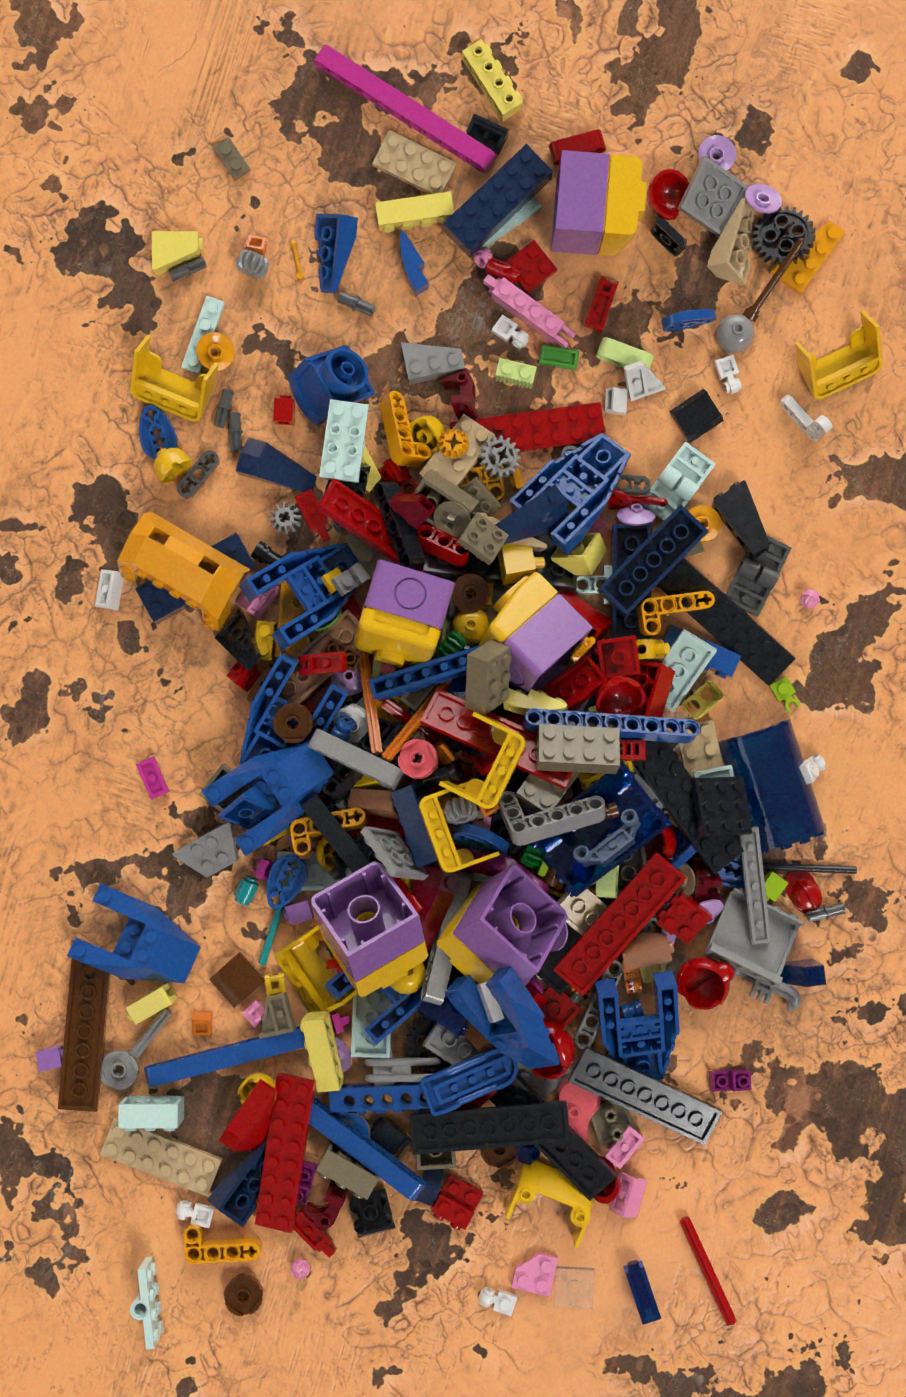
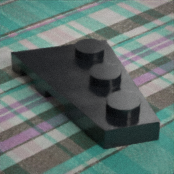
[215,609,262,671]

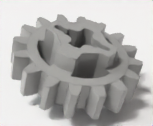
[478,435,521,479]

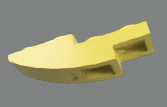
[503,688,568,715]

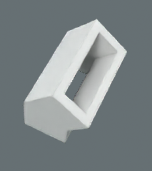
[605,387,628,415]

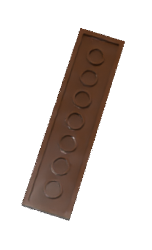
[58,958,111,1112]

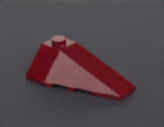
[411,866,460,950]

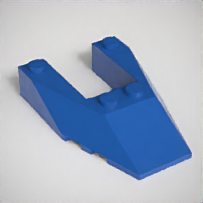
[509,433,631,555]
[239,543,359,651]
[239,651,350,764]
[202,741,334,856]
[67,883,201,983]
[324,961,428,1047]
[445,966,560,1069]
[595,971,680,1080]

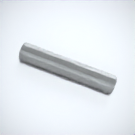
[130,1008,172,1058]

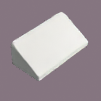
[95,569,124,610]
[476,981,504,1023]

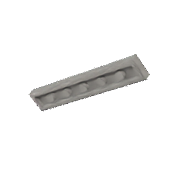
[739,827,771,945]

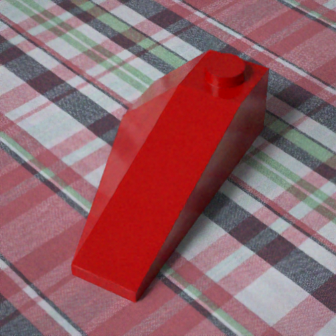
[218,1079,277,1151]

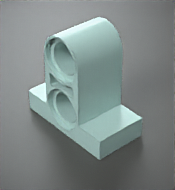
[575,565,612,605]

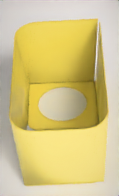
[680,681,723,720]

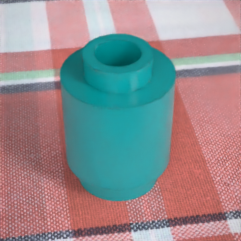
[234,875,259,906]

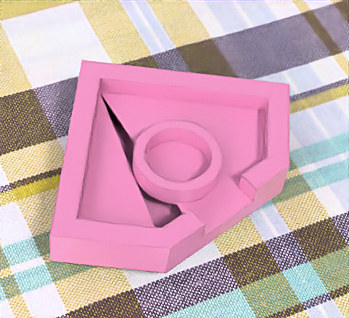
[511,1252,558,1297]

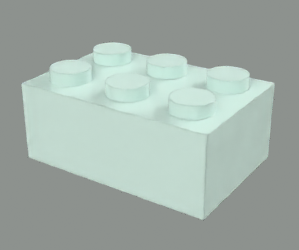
[118,1096,184,1131]

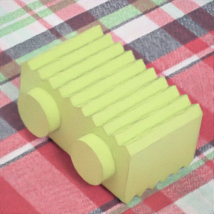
[495,358,537,389]

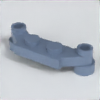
[573,809,640,867]

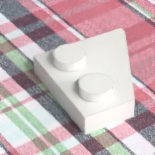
[623,360,665,401]

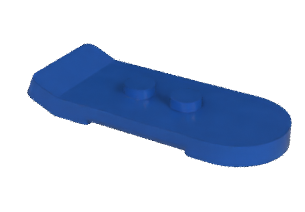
[420,1048,518,1116]

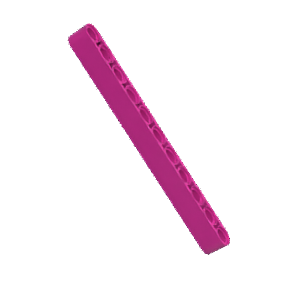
[313,45,497,174]

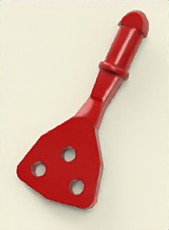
[608,489,668,510]

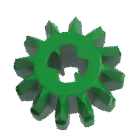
[436,630,466,658]
[520,839,548,869]

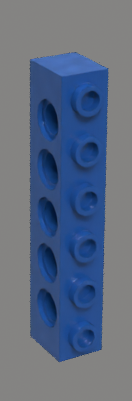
[369,646,480,701]
[329,1082,429,1115]

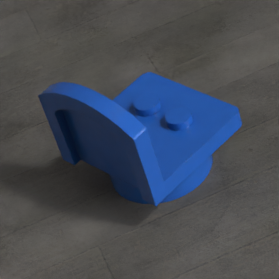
[288,345,375,426]

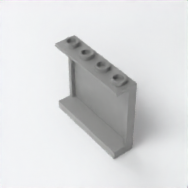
[704,888,804,988]

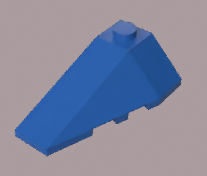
[315,214,358,294]

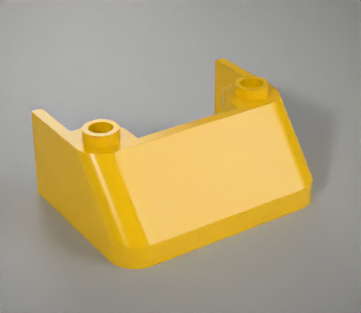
[795,310,883,400]
[130,334,219,422]
[439,712,526,809]
[419,781,500,873]
[275,925,357,1012]
[505,1158,594,1248]

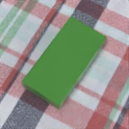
[539,344,580,371]

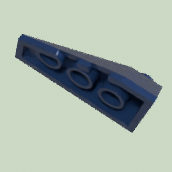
[236,438,317,493]
[495,484,569,545]
[207,1142,266,1227]

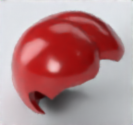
[675,957,735,1010]
[531,1022,575,1080]

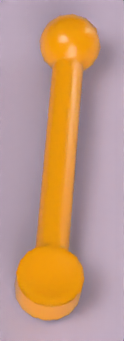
[290,240,304,280]

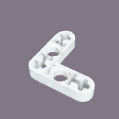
[779,394,833,442]

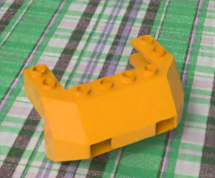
[117,512,251,632]

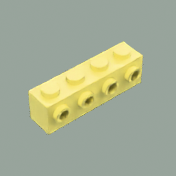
[462,39,523,122]
[375,191,454,233]
[300,1011,345,1092]

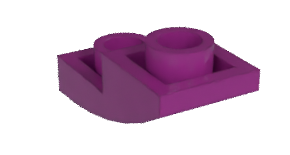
[709,1069,752,1092]
[298,1160,318,1205]

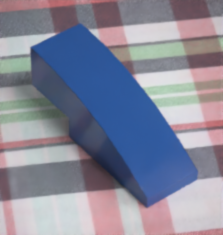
[400,231,429,296]

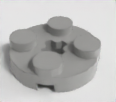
[101,1050,139,1090]

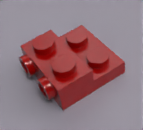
[594,635,641,680]
[656,890,712,944]
[431,1173,484,1230]

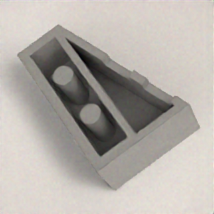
[401,342,465,385]

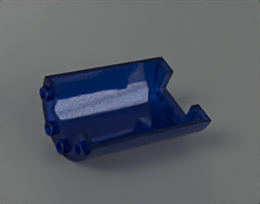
[718,719,826,854]
[530,761,672,898]

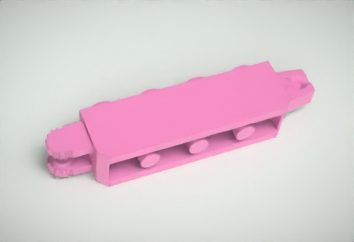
[483,274,575,348]

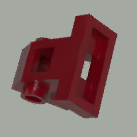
[441,368,477,420]
[690,857,724,903]
[304,1179,348,1231]

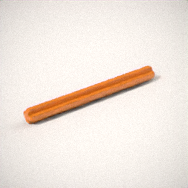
[359,650,383,755]
[382,679,456,762]

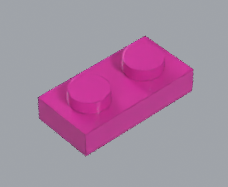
[136,757,170,799]

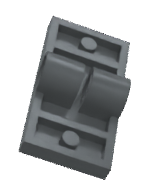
[726,536,792,617]

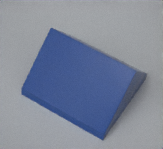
[218,785,274,830]

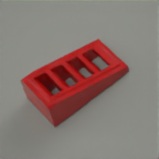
[620,740,646,762]

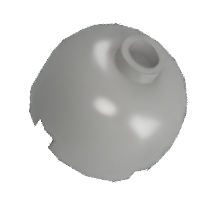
[715,314,754,354]

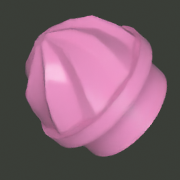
[474,248,493,268]
[801,589,820,609]
[290,1259,310,1279]

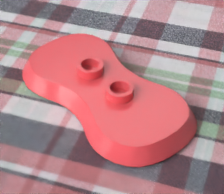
[556,1078,601,1144]

